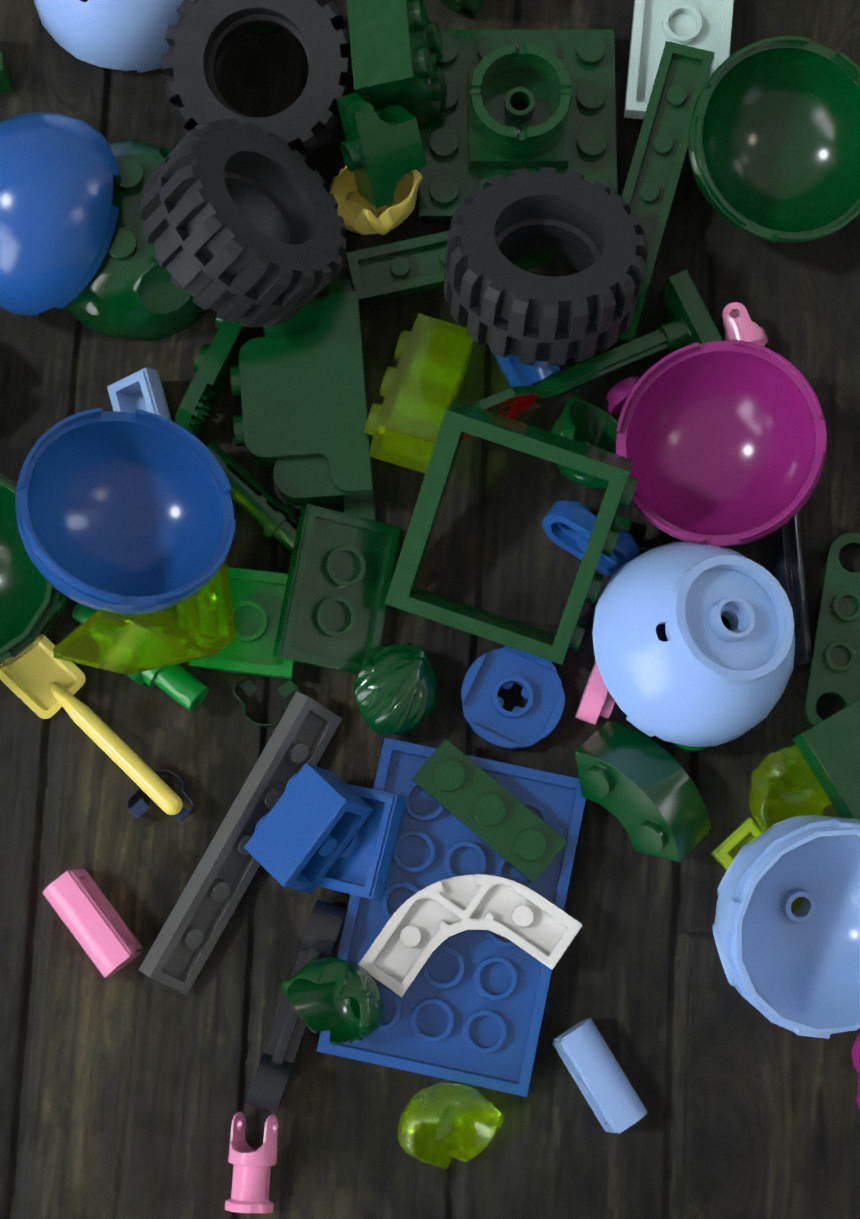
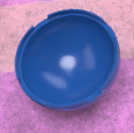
[0,112,119,317]
[15,408,236,615]

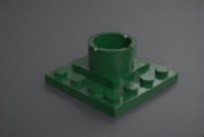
[419,29,617,223]

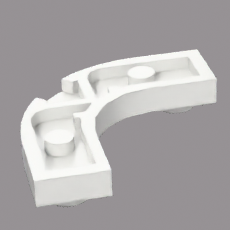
[358,874,582,997]

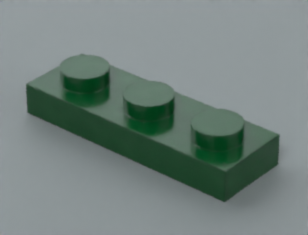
[412,739,567,884]

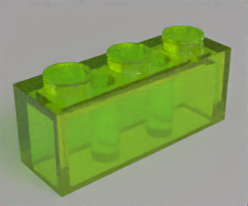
[365,313,474,474]

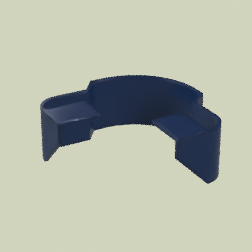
[126,769,195,822]

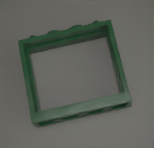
[385,399,638,665]

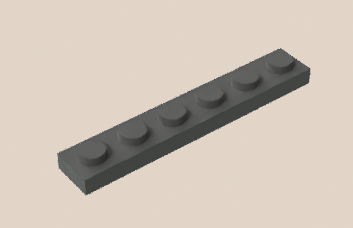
[139,692,343,995]

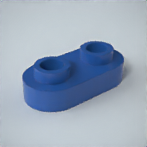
[542,501,640,577]

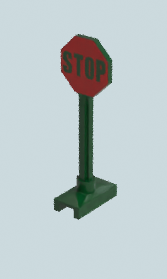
[463,269,723,439]

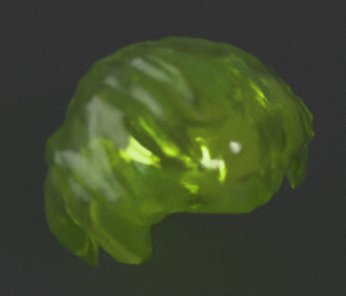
[749,745,832,832]
[398,1082,504,1170]

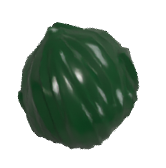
[551,395,618,489]
[352,643,437,736]
[281,957,384,1045]

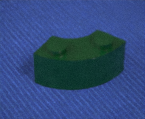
[575,721,711,862]

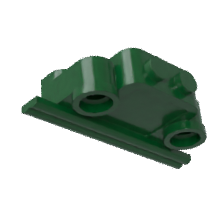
[230,279,376,521]

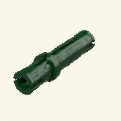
[207,441,299,553]

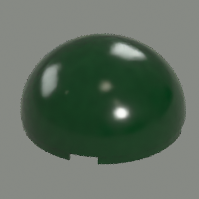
[688,36,860,244]

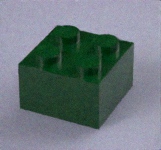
[346,0,447,124]

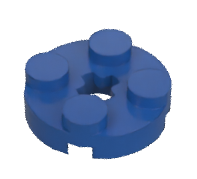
[461,646,565,750]

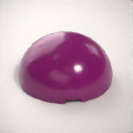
[616,339,827,547]

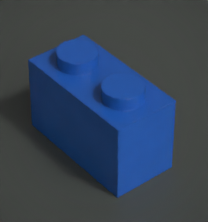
[244,763,374,894]

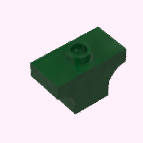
[336,92,426,209]

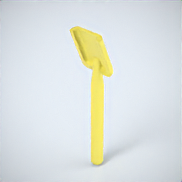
[0,635,183,815]

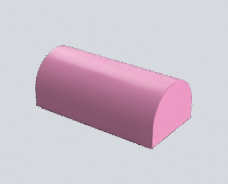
[43,868,144,978]

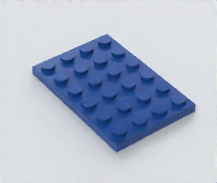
[317,737,586,1097]

